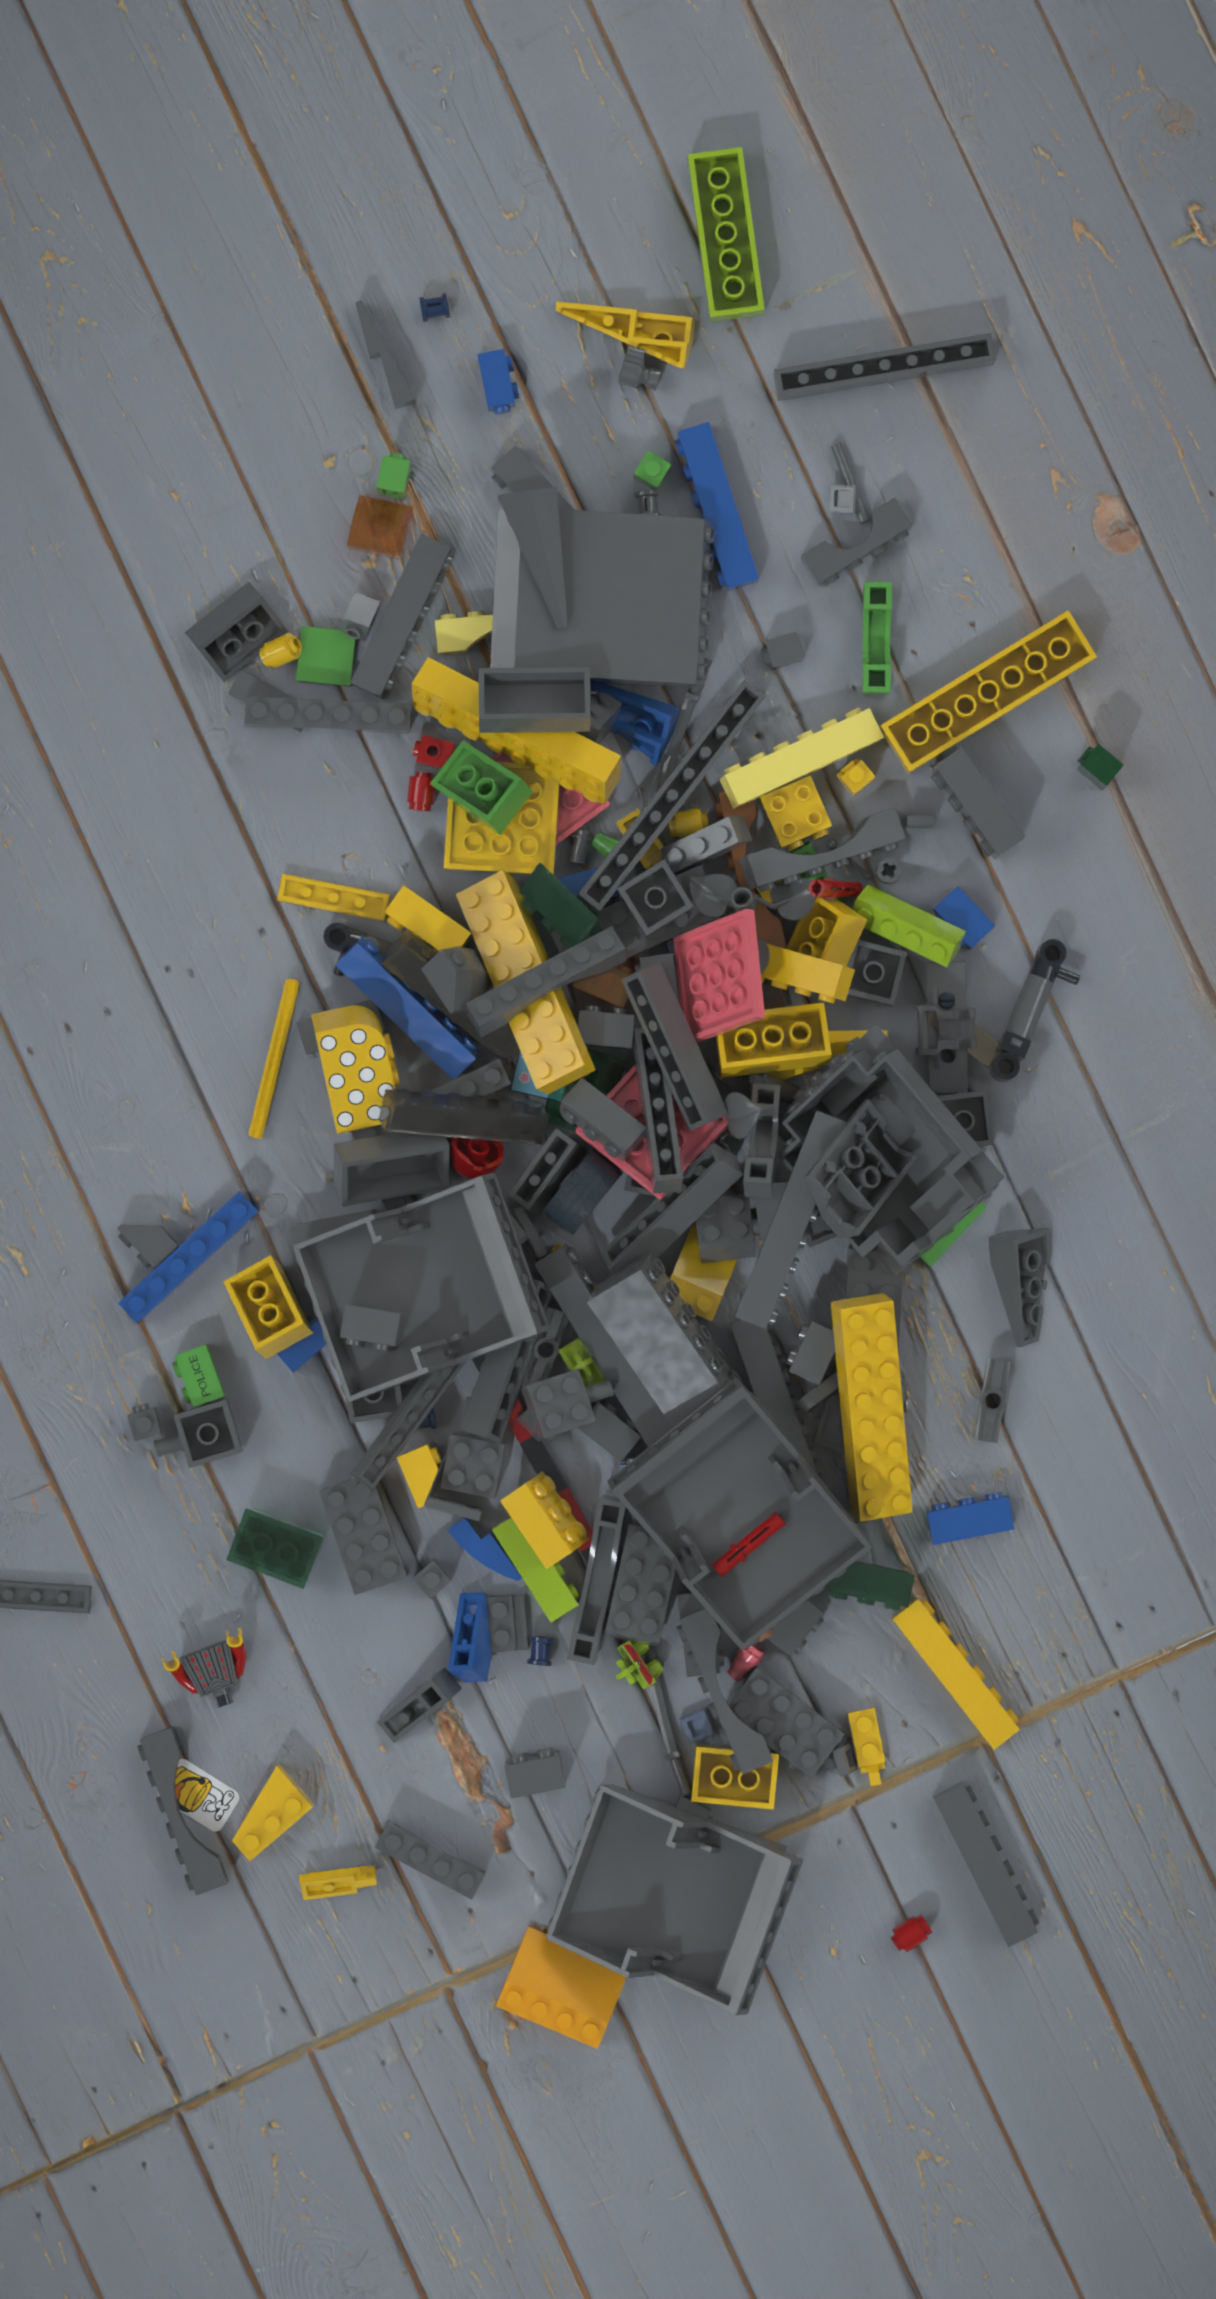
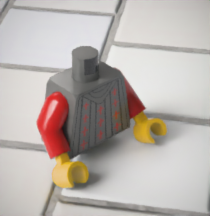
[161,1628,247,1708]

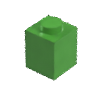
[633,451,671,490]

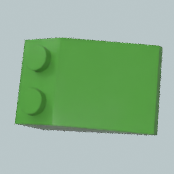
[430,740,533,835]

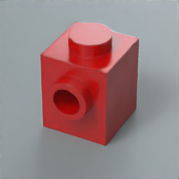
[412,735,455,770]

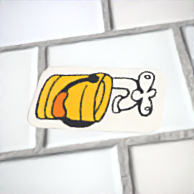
[158,1759,240,1832]

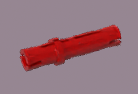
[809,878,863,900]
[711,1511,786,1577]

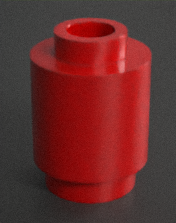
[407,771,436,812]
[890,1914,933,1953]

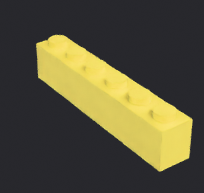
[719,707,884,809]

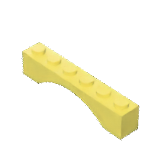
[435,611,493,656]

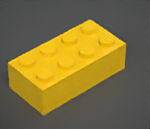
[715,1002,832,1078]

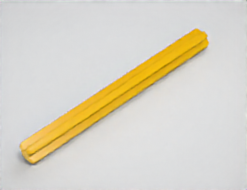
[248,978,300,1139]

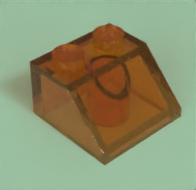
[347,495,413,561]
[573,965,633,1009]

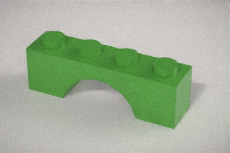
[862,582,892,695]

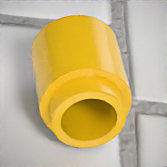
[260,633,302,668]
[669,807,709,839]

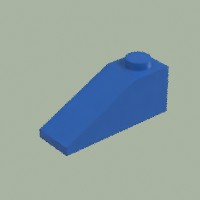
[448,1592,491,1683]

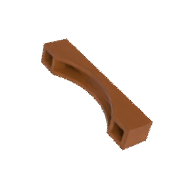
[714,792,786,949]

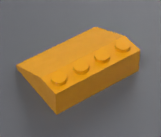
[496,1926,626,2049]

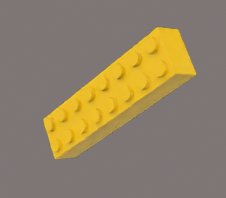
[879,610,1097,774]
[412,657,621,805]
[456,870,596,1094]
[831,1293,913,1522]

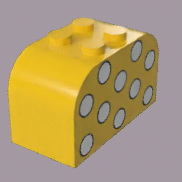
[311,1005,400,1134]

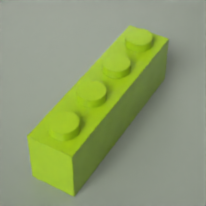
[853,884,966,967]
[492,1517,581,1622]

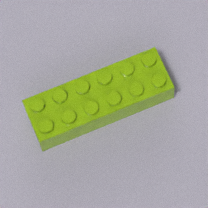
[687,147,765,323]

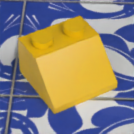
[397,1443,442,1508]

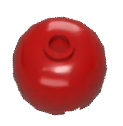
[449,1124,504,1180]

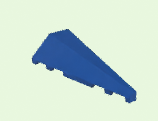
[590,679,680,765]

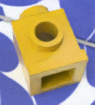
[836,758,875,796]

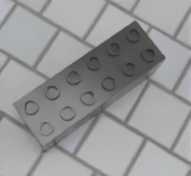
[587,1252,742,1428]

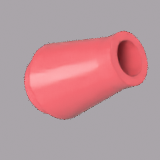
[727,1644,765,1682]

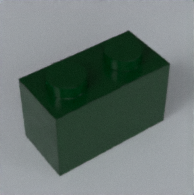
[1077,744,1124,790]

